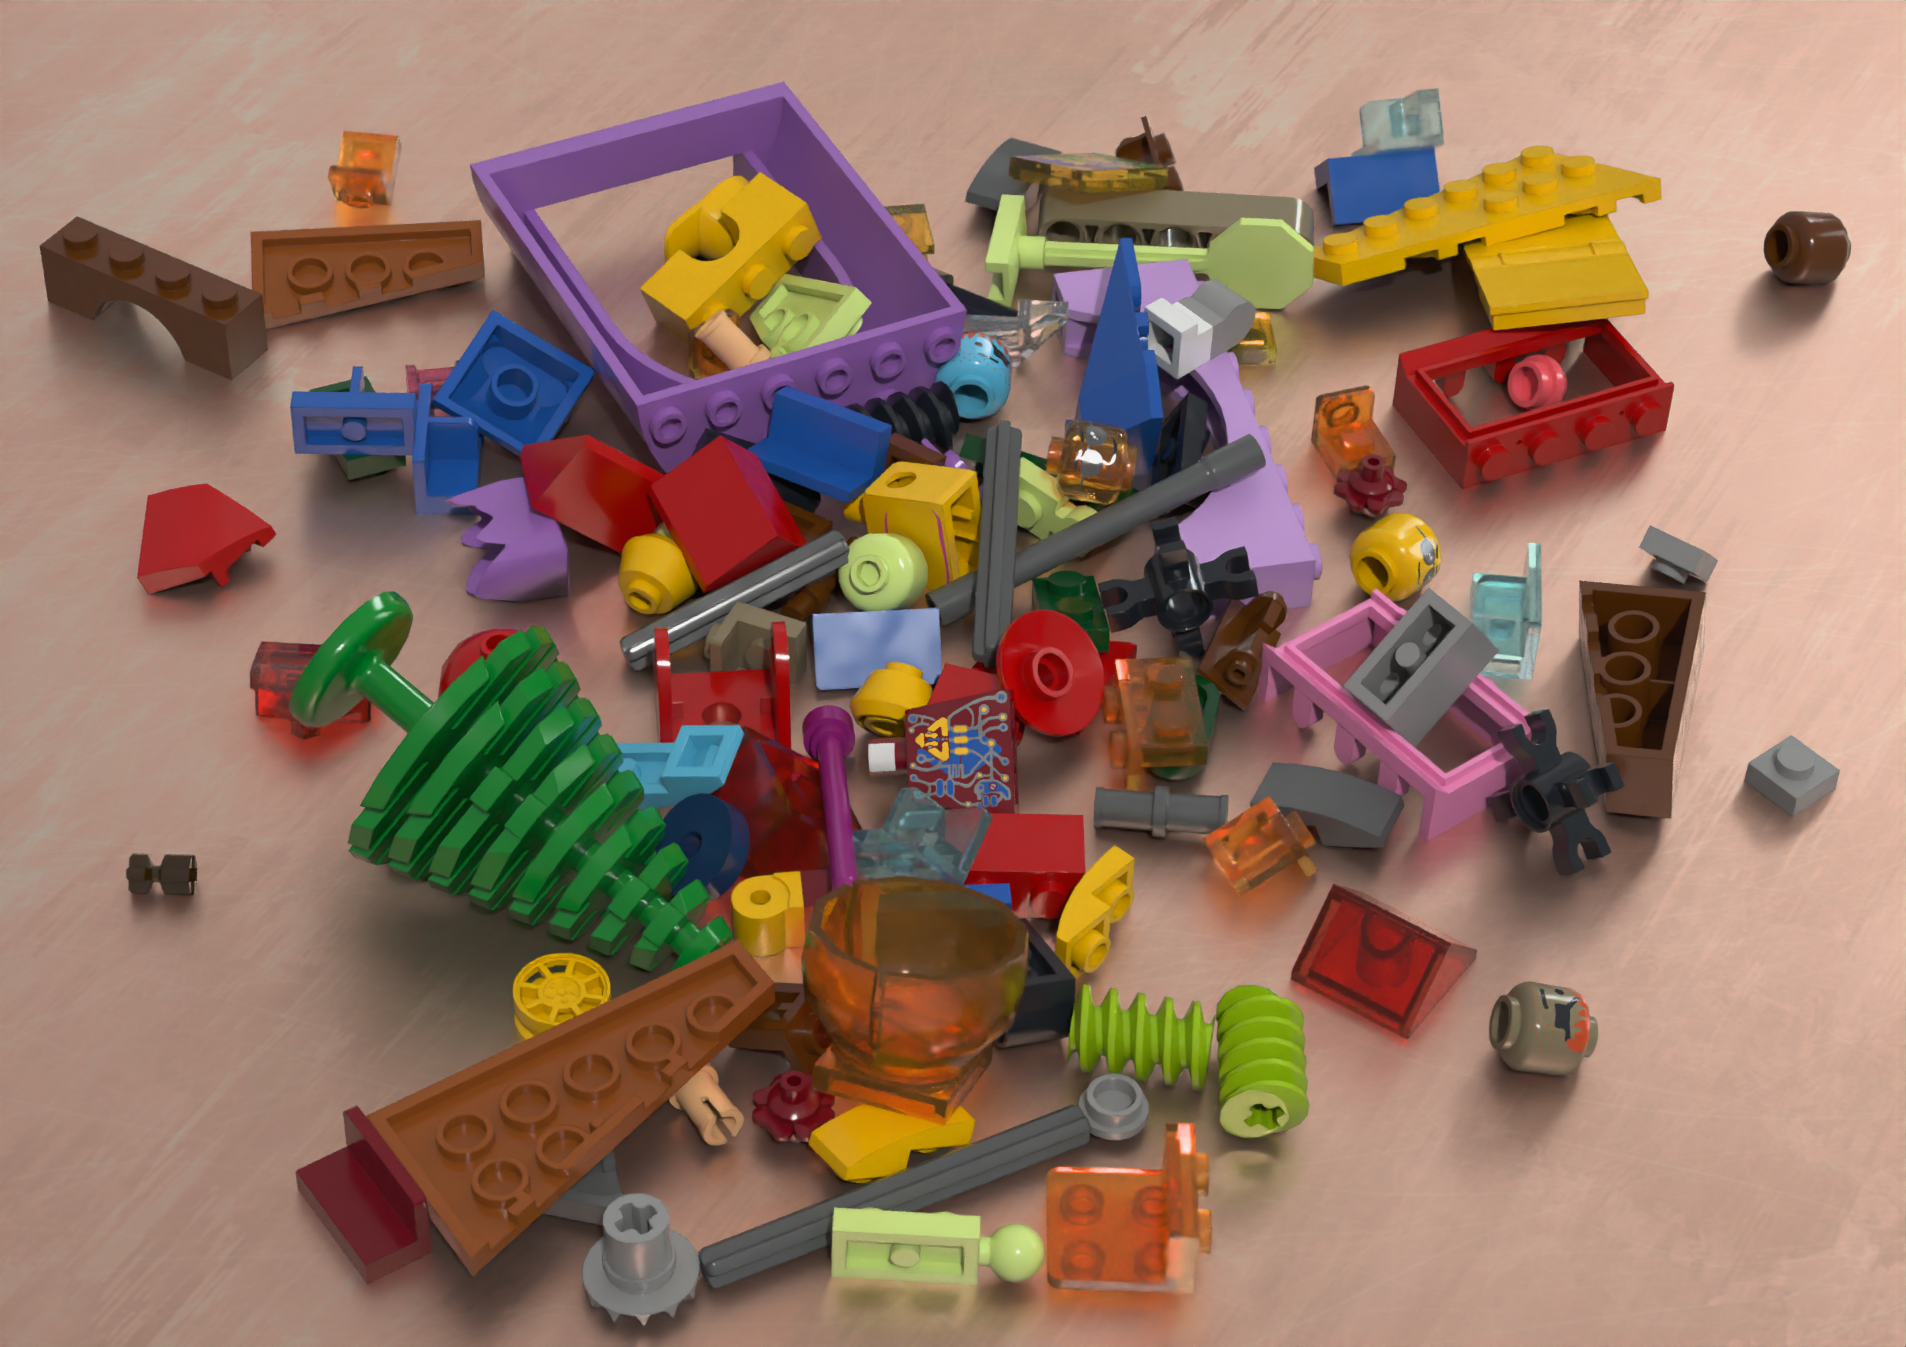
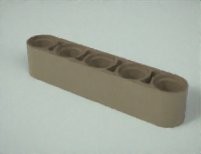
[1037,184,1314,248]

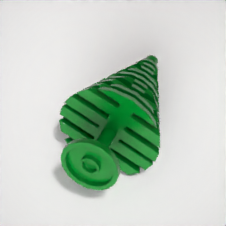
[288,591,733,972]

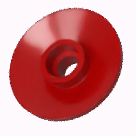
[996,609,1105,737]

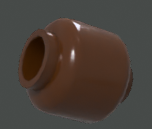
[1763,211,1851,285]

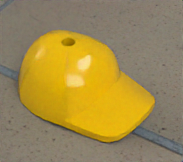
[664,175,749,263]

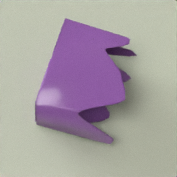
[445,476,569,602]

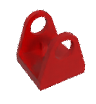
[653,621,792,779]

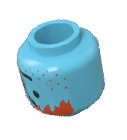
[934,332,1012,420]

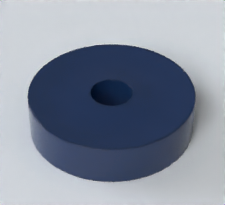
[655,793,750,902]

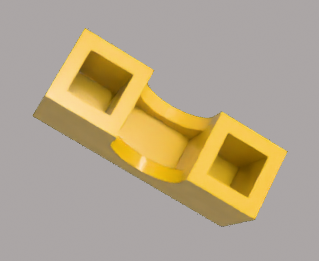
[639,172,822,354]

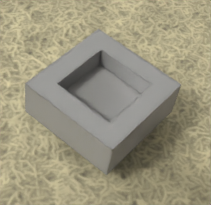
[1639,525,1718,584]
[1744,735,1840,817]

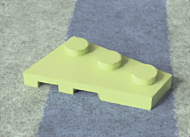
[749,274,872,358]

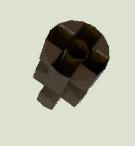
[126,853,197,895]

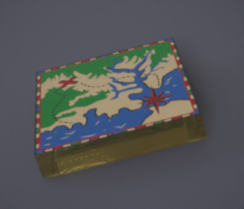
[1009,153,1168,193]

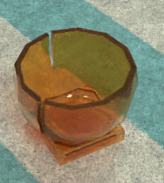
[801,875,1029,1126]

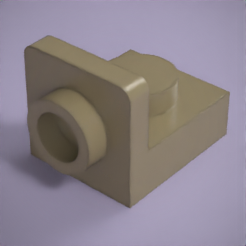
[704,601,807,685]

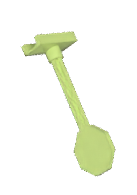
[985,195,1314,309]

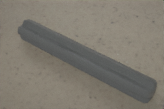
[620,530,850,671]

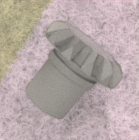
[582,1193,701,1326]

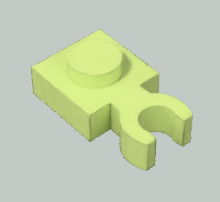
[1017,457,1097,558]

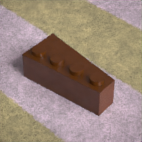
[1579,580,1706,819]

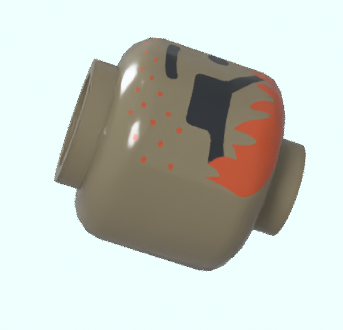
[1489,981,1598,1077]

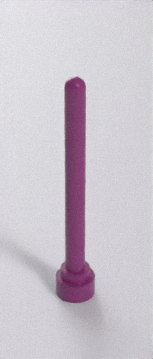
[802,705,859,901]

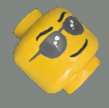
[1349,512,1442,603]

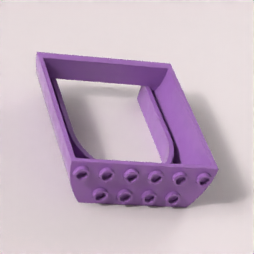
[470,82,967,473]

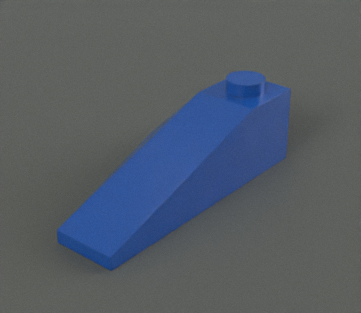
[1065,238,1164,477]

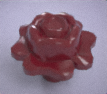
[1334,454,1407,518]
[752,1070,835,1143]

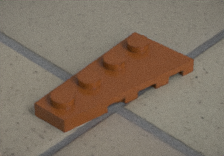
[251,220,485,330]

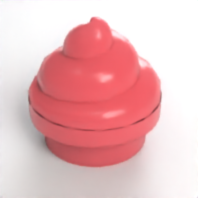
[1508,355,1567,411]

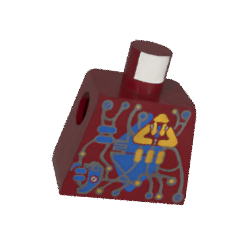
[868,689,1020,814]

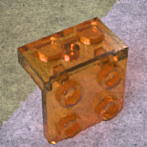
[1046,1123,1212,1293]

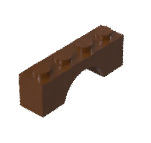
[40,216,268,381]

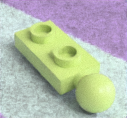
[831,1208,1045,1285]

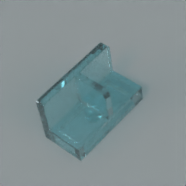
[1351,89,1444,156]
[1470,542,1542,680]
[853,787,993,888]

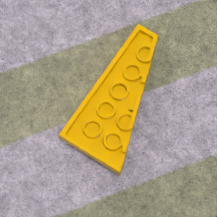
[1314,146,1662,286]

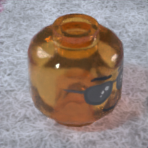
[1045,419,1138,505]

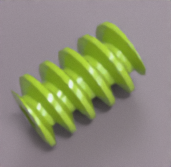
[1067,984,1216,1091]
[1216,985,1309,1139]

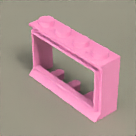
[1257,589,1532,841]

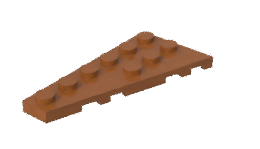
[366,940,775,1277]

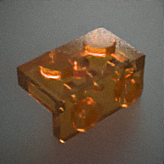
[1102,657,1208,791]

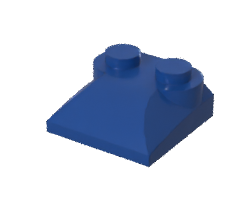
[432,310,596,457]

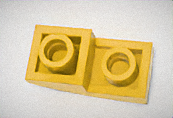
[1055,845,1135,979]
[808,1085,976,1183]

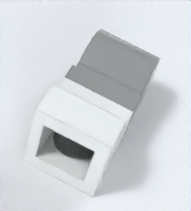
[1144,279,1256,379]

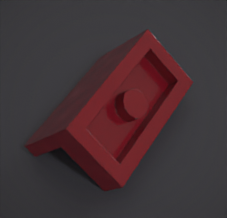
[296,1105,432,1285]

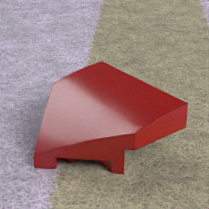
[137,483,277,594]

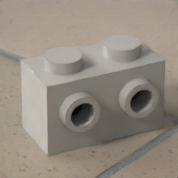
[1343,587,1499,747]

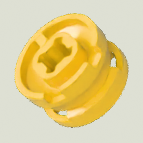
[513,953,611,1043]

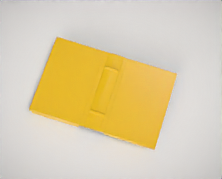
[1459,213,1649,331]

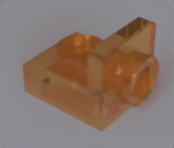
[1311,385,1396,483]
[1203,796,1318,897]

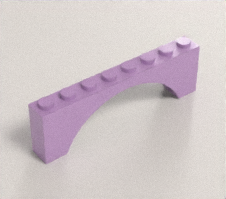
[1051,259,1322,619]

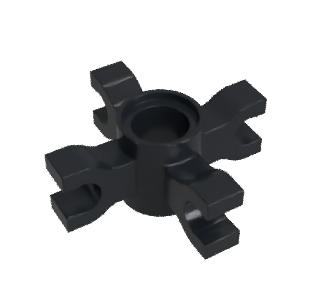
[1098,516,1259,661]
[1486,709,1625,875]

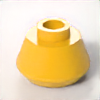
[618,534,699,614]
[849,662,932,737]

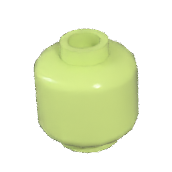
[838,533,928,611]

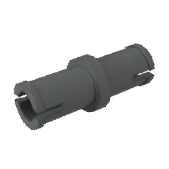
[1094,786,1229,838]

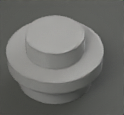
[1078,1073,1149,1140]

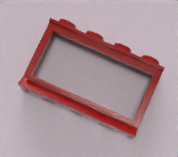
[1392,318,1675,489]

